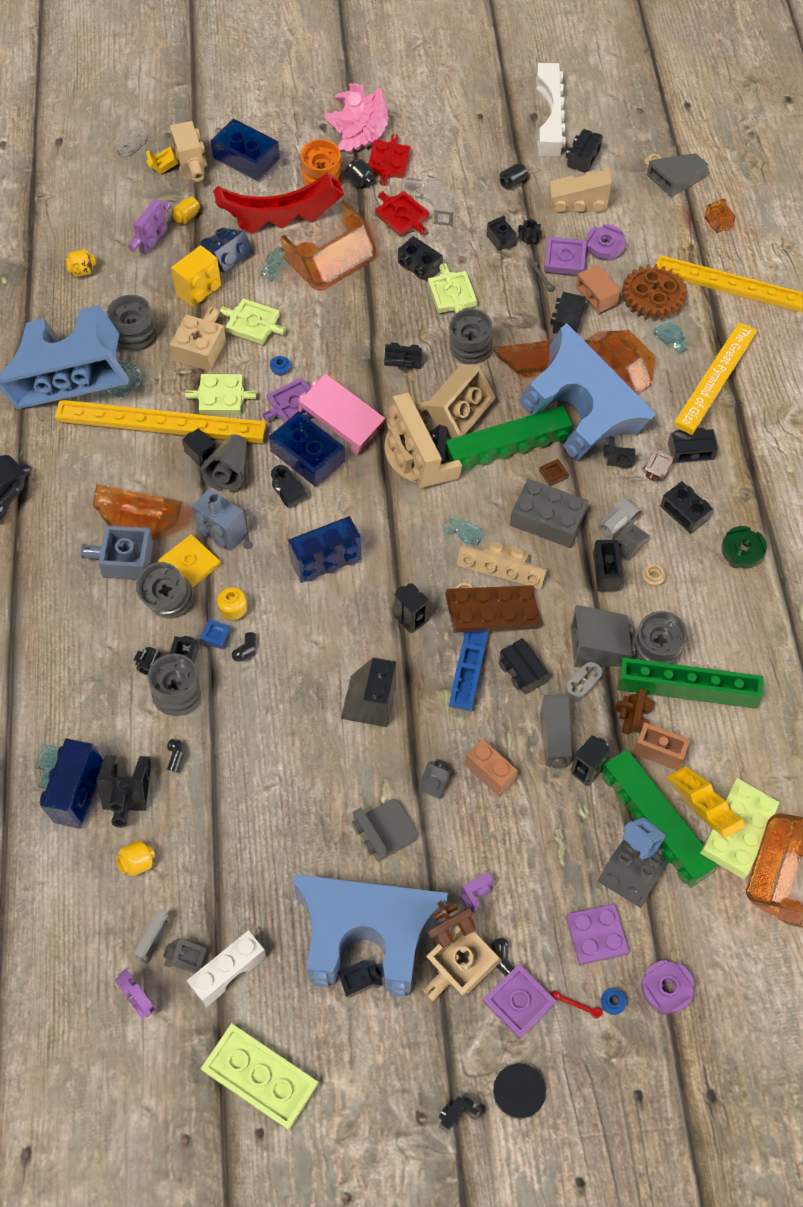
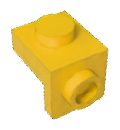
[146,146,179,175]

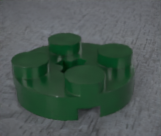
[721,526,767,568]

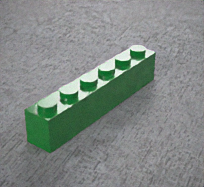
[445,406,573,471]
[617,657,763,709]
[601,749,718,888]

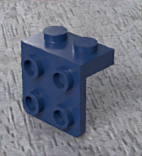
[198,227,254,273]

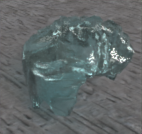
[106,361,141,397]

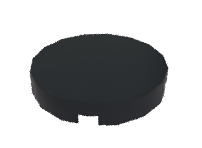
[493,1063,546,1120]

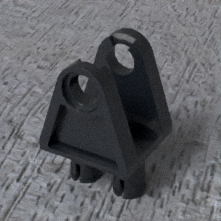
[97,755,151,828]

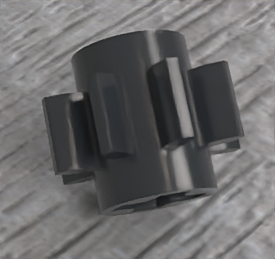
[518,219,542,244]
[134,647,161,675]

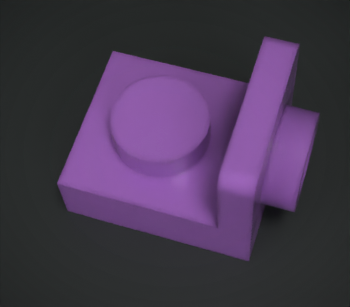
[460,872,493,914]

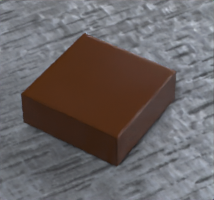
[539,459,569,487]

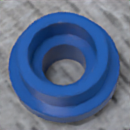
[270,356,290,376]
[600,988,627,1015]

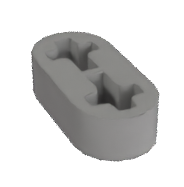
[566,662,602,701]

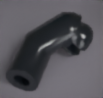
[231,632,256,662]
[167,739,184,773]
[491,937,515,977]

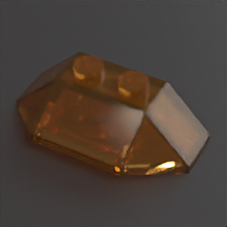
[584,330,655,395]
[493,340,553,376]
[93,484,182,540]

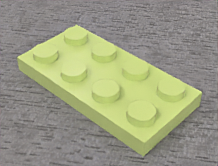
[700,778,780,879]
[201,1023,319,1131]

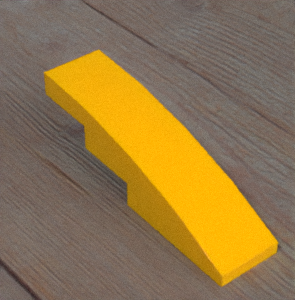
[666,766,745,839]

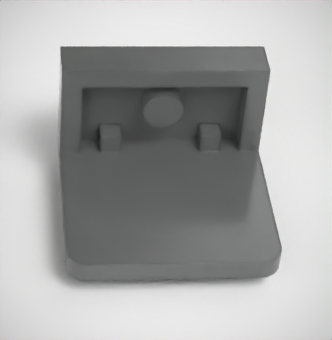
[351,799,418,862]
[597,839,667,908]

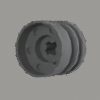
[107,295,156,350]
[449,308,492,364]
[136,562,193,619]
[635,611,687,664]
[148,654,201,716]

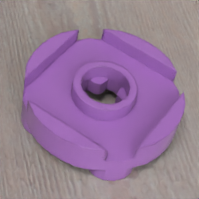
[586,224,626,261]
[641,960,694,1015]
[114,969,156,1019]

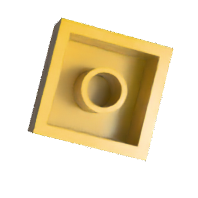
[171,245,221,307]

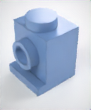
[622,817,666,860]

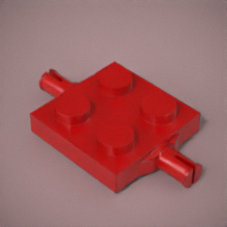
[368,134,411,186]
[375,191,429,237]

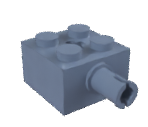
[192,488,248,551]
[81,526,153,579]

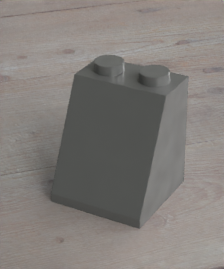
[571,605,635,667]

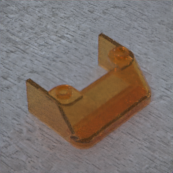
[281,200,376,291]
[746,813,803,928]

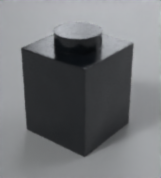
[182,428,216,467]

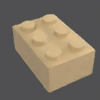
[425,364,496,438]

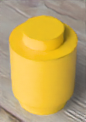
[172,197,200,224]

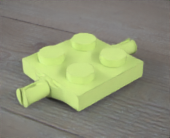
[428,263,477,313]
[220,299,286,345]
[185,374,257,414]

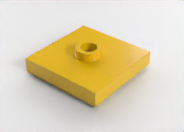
[158,534,221,588]

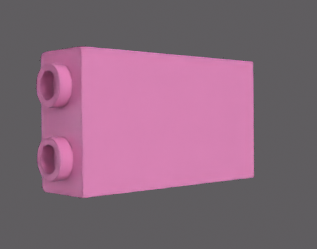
[298,374,385,456]

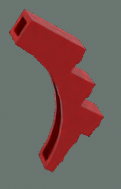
[213,173,344,234]

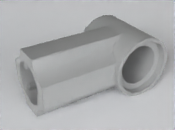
[598,497,642,538]

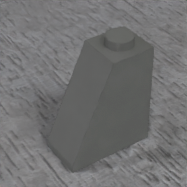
[647,153,709,198]
[540,694,572,768]

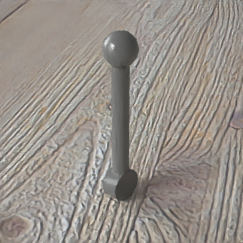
[530,261,554,291]
[243,509,252,549]

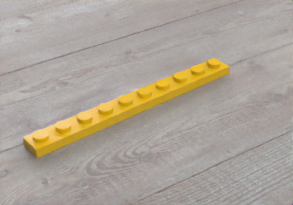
[55,400,267,444]

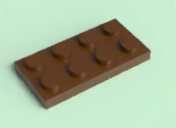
[445,585,542,633]

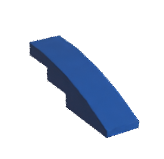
[449,631,489,711]

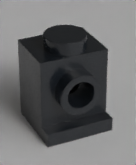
[486,215,516,251]
[169,636,199,664]

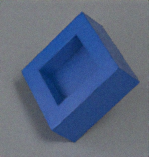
[200,620,231,649]

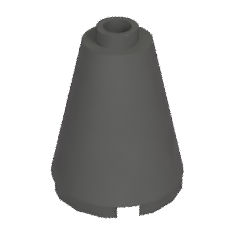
[200,434,247,492]

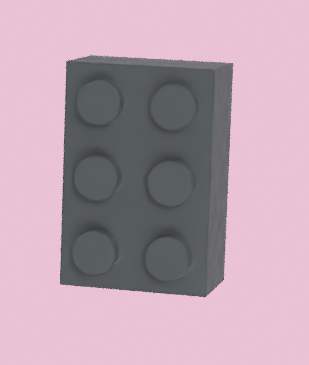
[510,478,589,548]

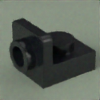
[338,960,383,997]

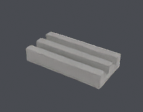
[133,908,171,964]

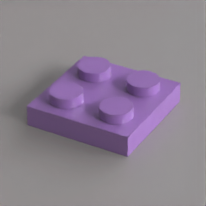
[544,237,587,275]
[565,904,629,966]
[482,964,556,1040]

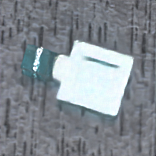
[260,246,285,282]
[653,319,689,354]
[443,515,482,547]
[35,743,66,790]

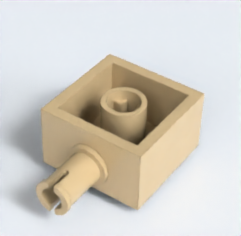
[170,121,207,182]
[170,307,226,371]
[422,925,502,1002]

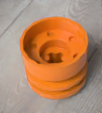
[301,139,341,186]

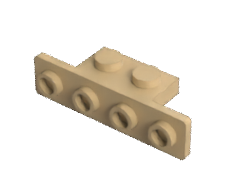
[457,541,546,589]

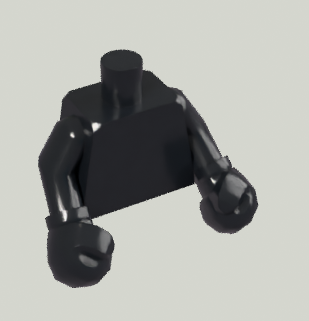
[0,455,30,522]

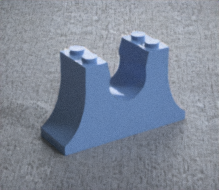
[0,305,129,409]
[519,323,656,461]
[294,874,448,997]

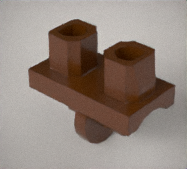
[614,688,654,735]
[428,900,476,948]

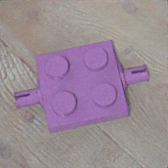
[128,198,171,254]
[262,377,312,428]

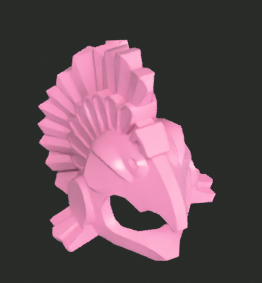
[325,83,388,154]

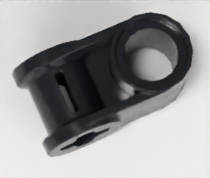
[271,465,307,508]

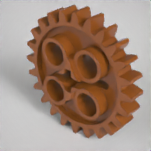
[622,264,688,320]

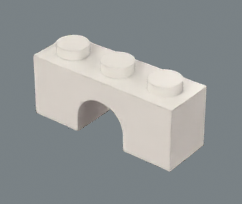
[187,930,267,1007]

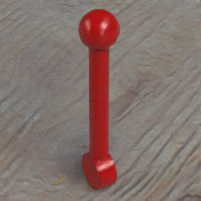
[550,990,602,1019]

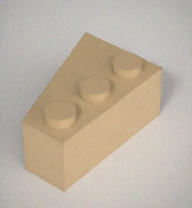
[548,166,612,212]

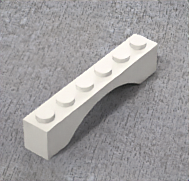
[536,63,565,156]

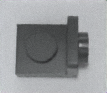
[616,524,650,560]
[163,938,207,974]

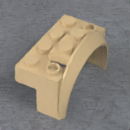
[384,392,462,488]

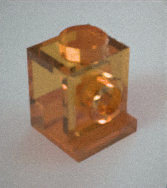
[704,198,736,234]

